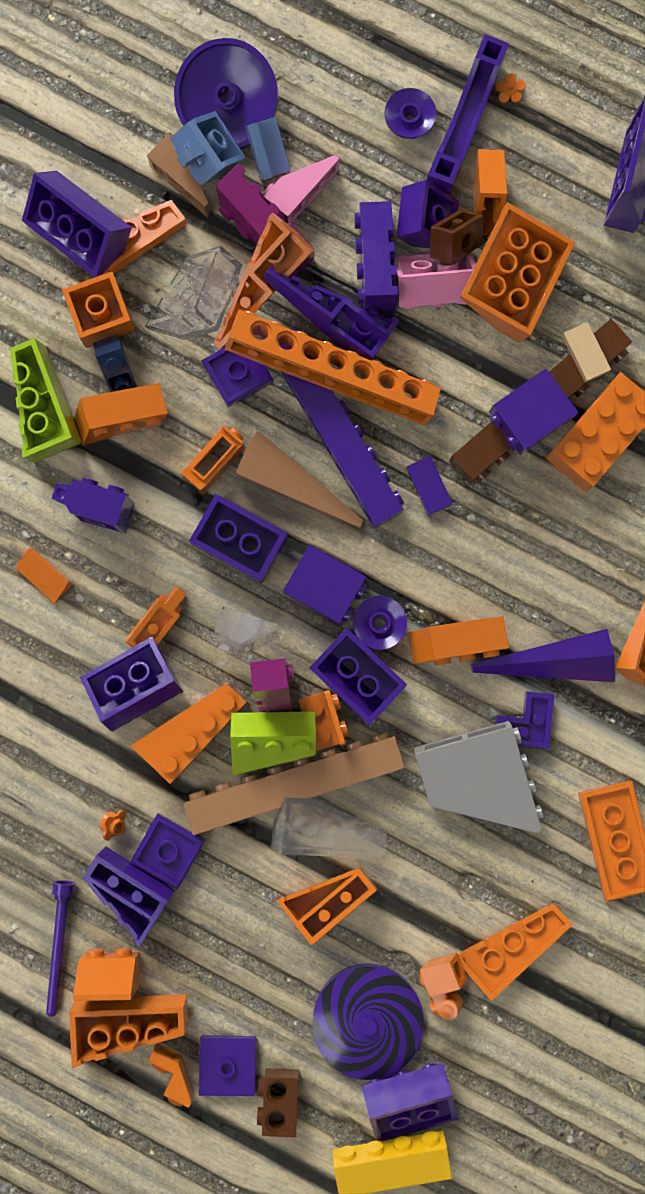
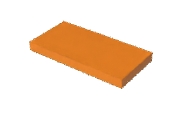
[578,781,645,902]

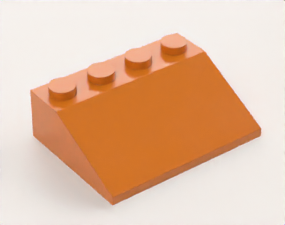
[460,202,575,342]

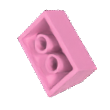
[393,252,476,309]

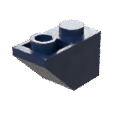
[93,334,137,392]

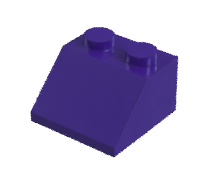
[396,180,459,249]

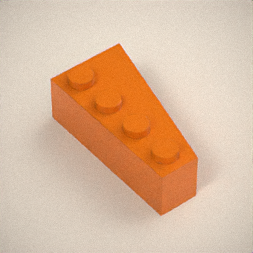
[130,683,248,784]
[69,994,188,1068]

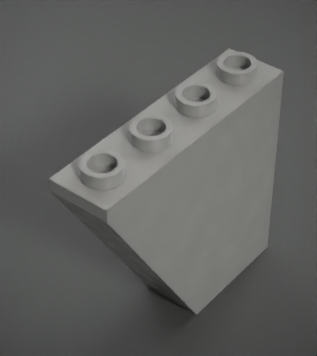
[414,721,545,833]

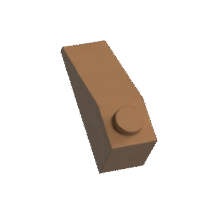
[147,133,211,218]

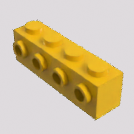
[333,1130,452,1194]

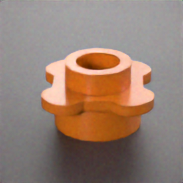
[100,810,126,841]

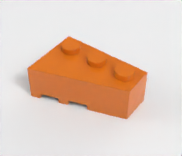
[75,383,168,446]
[408,616,509,666]
[276,868,378,946]

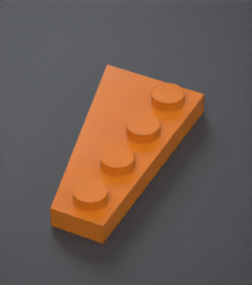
[102,200,187,275]
[458,903,573,1001]

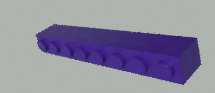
[279,327,404,529]

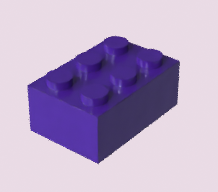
[189,494,288,584]

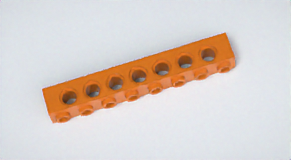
[224,309,441,426]

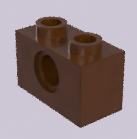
[430,209,484,265]

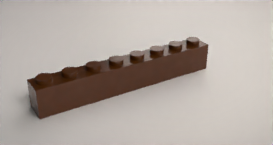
[449,319,632,485]

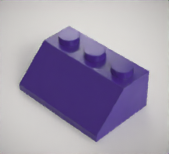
[309,628,407,725]
[80,637,184,732]
[362,1063,458,1141]

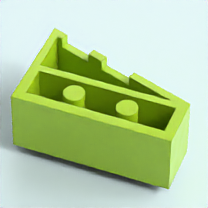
[231,712,316,775]

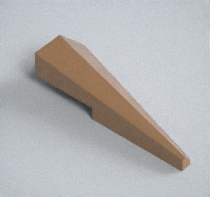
[236,431,364,529]

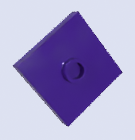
[201,347,274,407]
[130,813,206,890]
[199,1035,256,1096]

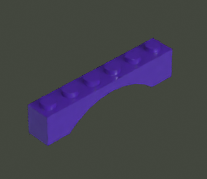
[427,34,509,194]

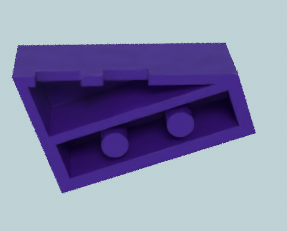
[83,846,175,947]

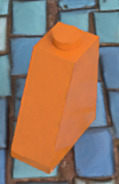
[473,149,507,235]

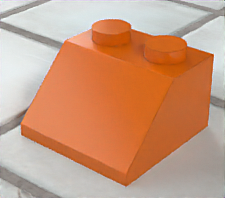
[73,948,140,1001]

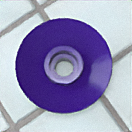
[384,88,436,139]
[353,596,407,650]

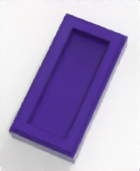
[406,456,453,516]

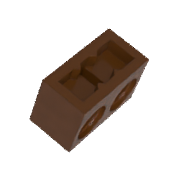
[257,1068,299,1138]

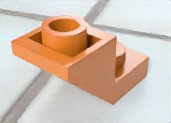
[148,1043,194,1108]

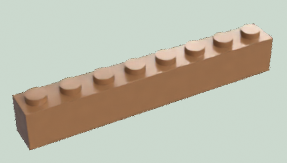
[183,732,405,835]

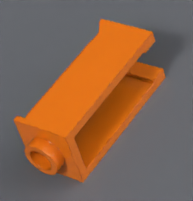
[181,425,245,495]

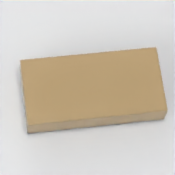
[562,322,611,383]

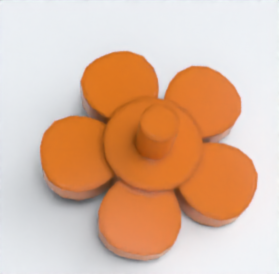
[496,73,526,104]

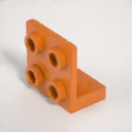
[298,690,349,751]

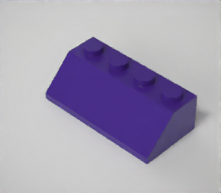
[22,170,132,278]

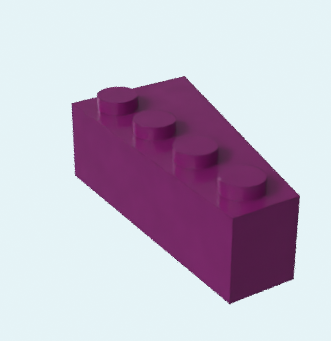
[216,164,314,278]
[250,659,295,712]

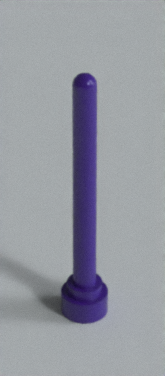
[46,880,76,1017]

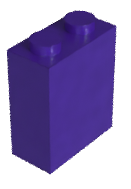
[489,369,578,455]
[283,545,368,626]

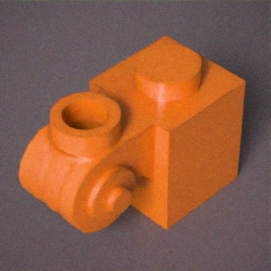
[420,953,467,1020]

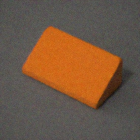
[15,547,73,604]

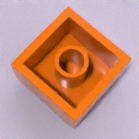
[62,271,136,348]

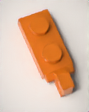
[124,586,186,648]

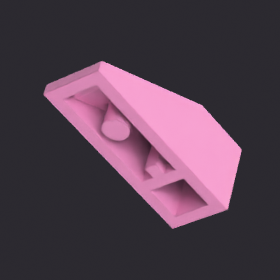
[264,155,339,223]

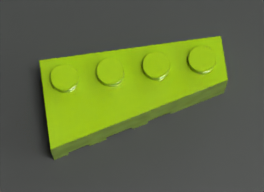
[10,338,82,463]

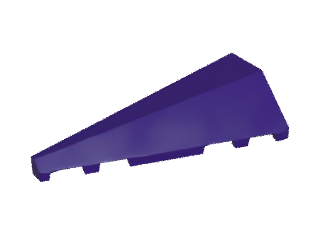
[263,266,400,361]
[470,629,615,682]

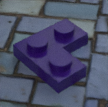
[495,691,554,749]

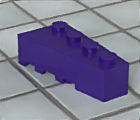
[354,201,398,313]

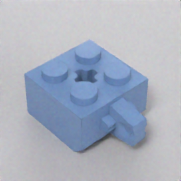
[169,111,246,186]

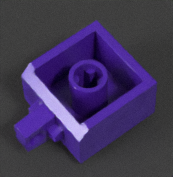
[52,478,135,534]

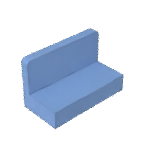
[245,117,290,180]

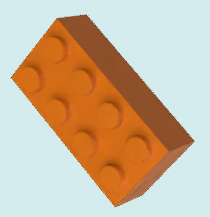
[545,372,645,492]

